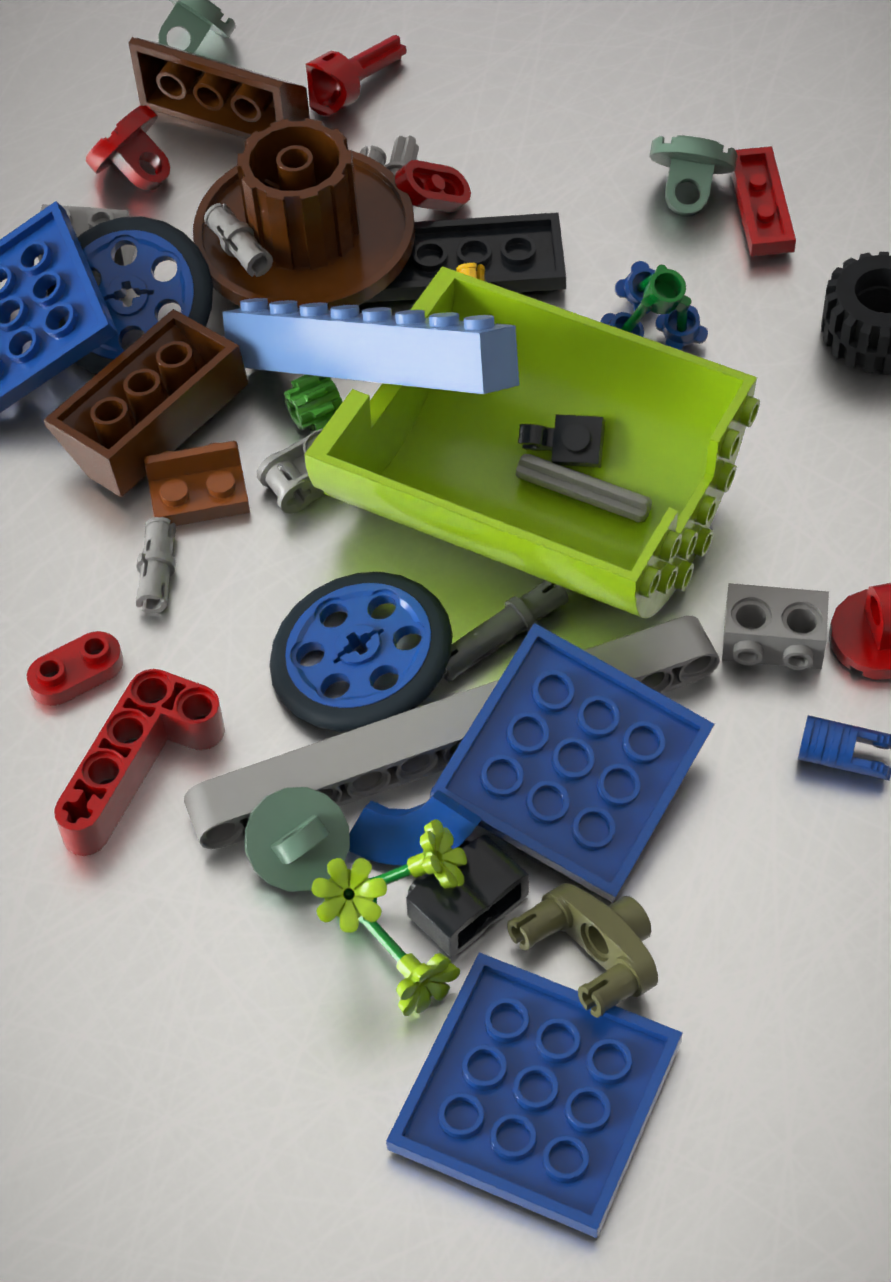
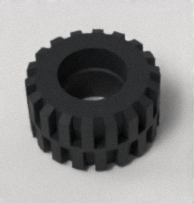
[821,252,891,374]

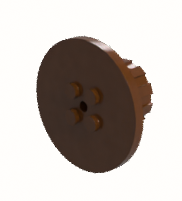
[193,118,415,310]

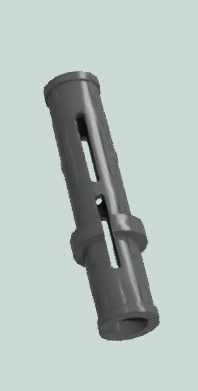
[444,580,569,682]

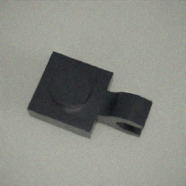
[518,414,605,468]

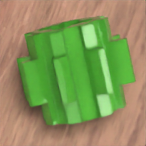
[284,375,342,431]

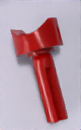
[305,35,407,116]

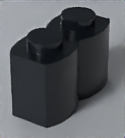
[406,834,529,957]

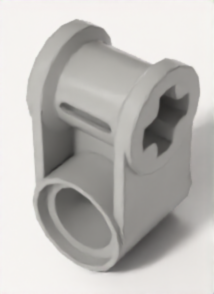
[257,429,325,514]

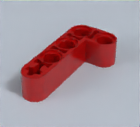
[54,669,225,856]

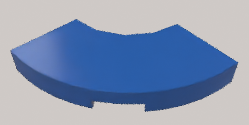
[349,790,482,866]

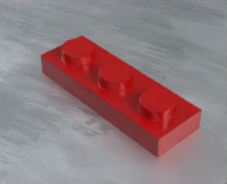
[731,146,796,257]

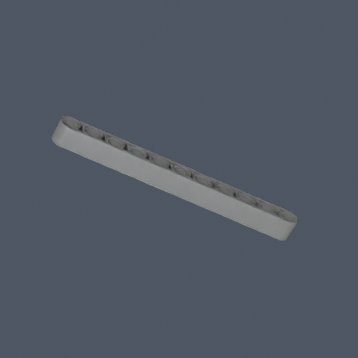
[184,616,720,849]

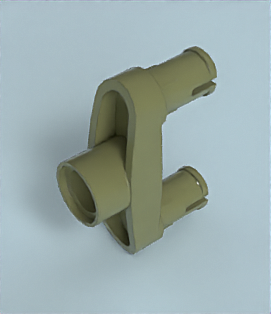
[507,883,658,1018]

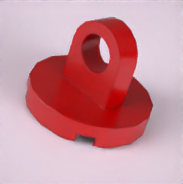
[85,105,170,190]
[829,583,891,680]

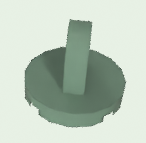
[158,0,236,53]
[650,135,738,216]
[244,787,350,892]

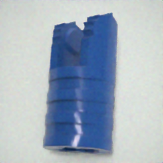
[798,715,891,781]

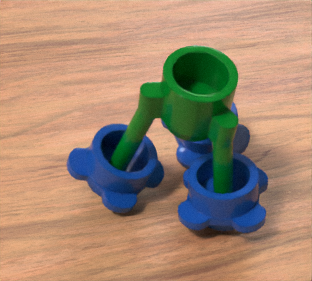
[601,261,708,351]

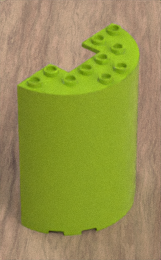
[304,266,760,618]

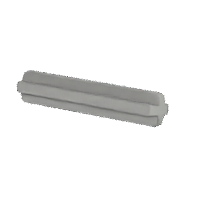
[516,454,652,522]

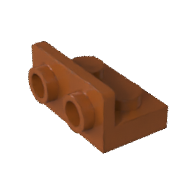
[144,441,250,526]

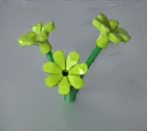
[311,819,467,1016]

